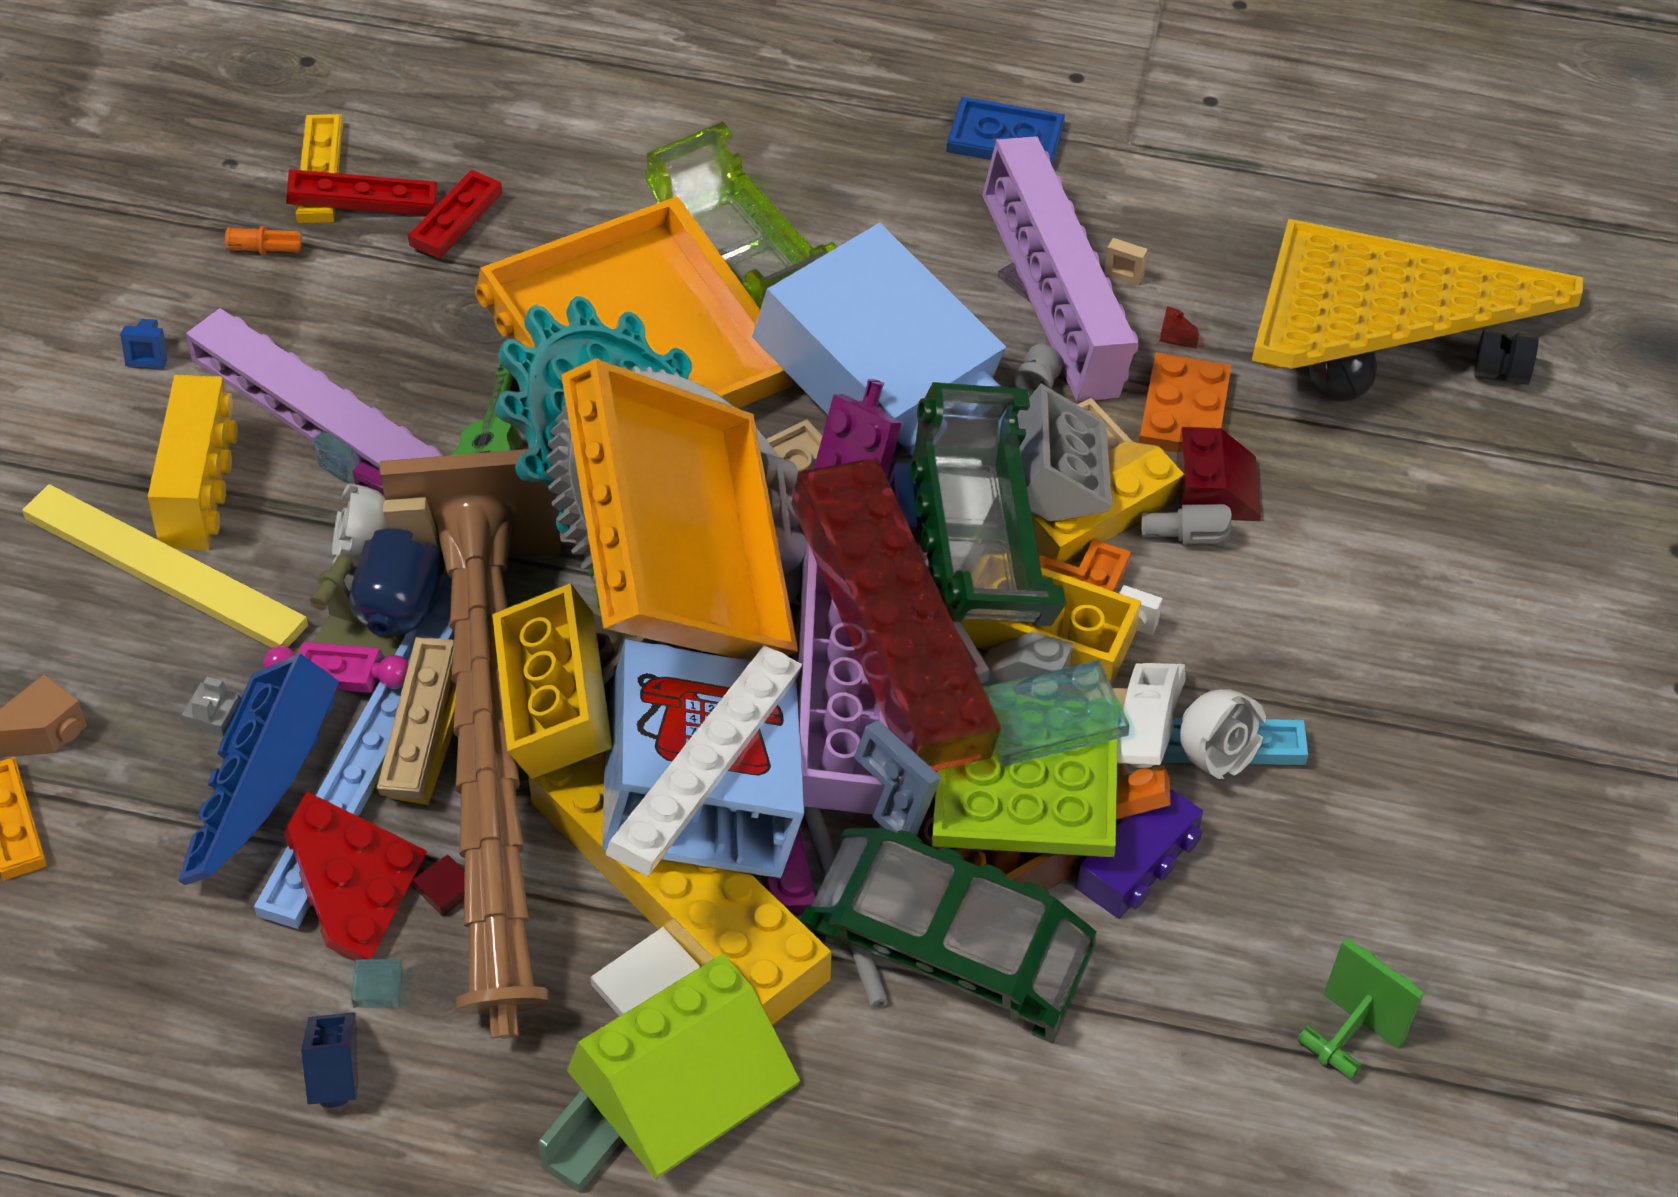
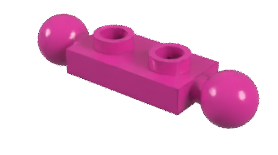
[263,642,409,693]

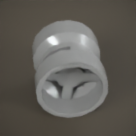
[1014,344,1064,397]

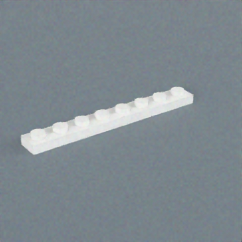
[605,645,803,876]

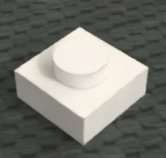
[1119,585,1163,636]

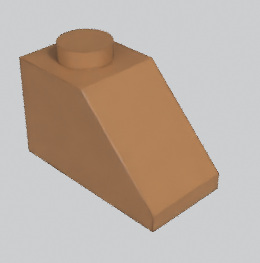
[0,674,87,757]

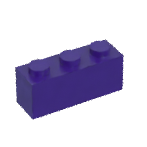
[1077,788,1203,919]

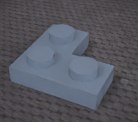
[854,720,942,836]

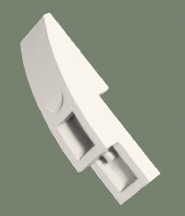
[1117,663,1186,768]

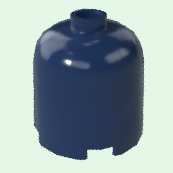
[348,528,445,636]

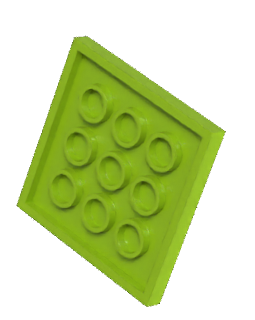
[932,695,1118,857]

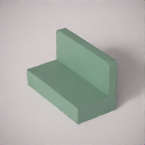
[538,1090,623,1193]

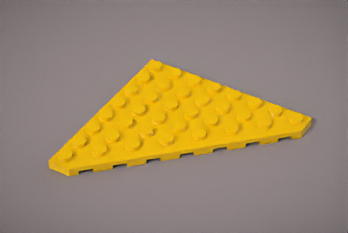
[1252,219,1583,369]

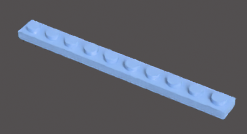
[254,575,455,929]

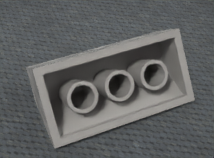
[1017,384,1112,521]

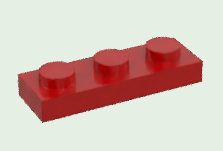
[408,170,503,259]

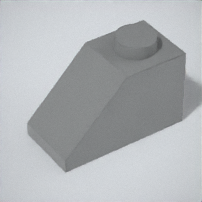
[980,632,1073,702]

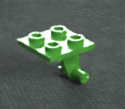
[1297,938,1425,1080]

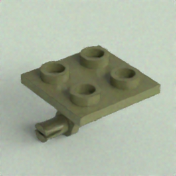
[310,555,406,658]

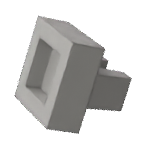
[181,676,241,736]

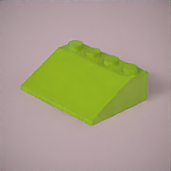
[567,953,800,1180]

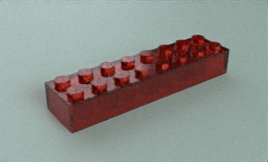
[791,458,1002,771]

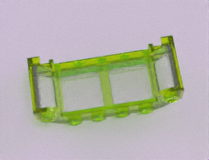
[645,121,837,309]

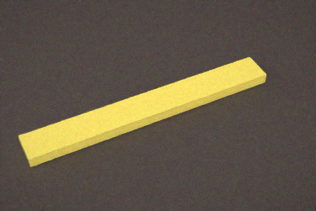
[22,484,308,648]

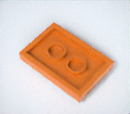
[1139,352,1232,452]

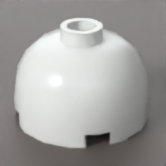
[332,483,389,567]
[1180,689,1266,779]

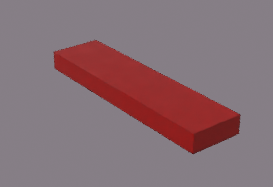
[286,169,437,216]

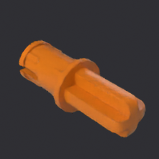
[225,226,302,255]

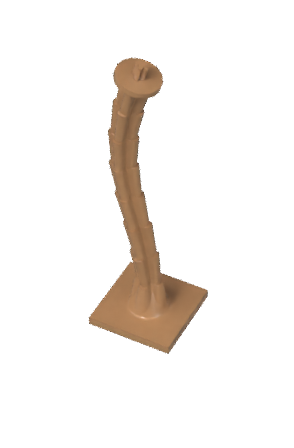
[380,449,562,1039]

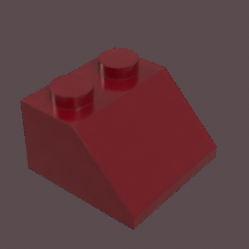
[1176,427,1261,521]

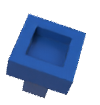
[120,319,168,369]

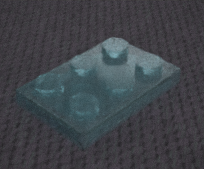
[974,660,1130,766]

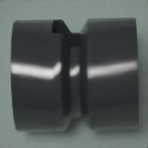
[1474,327,1539,385]

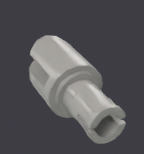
[1142,504,1232,545]

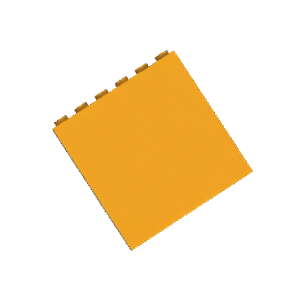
[475,196,794,409]
[561,358,798,660]

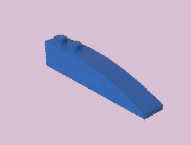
[178,653,340,885]

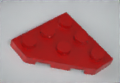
[284,791,427,967]

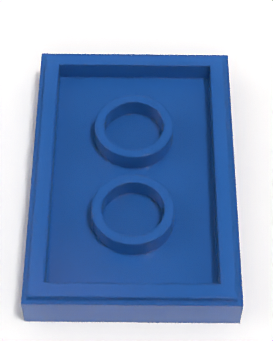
[946,97,1065,166]

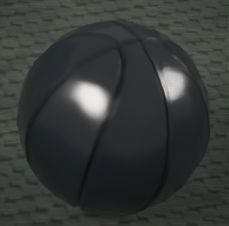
[1308,351,1377,402]

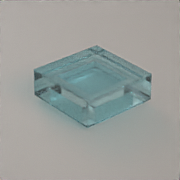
[314,430,356,484]
[351,959,403,1008]

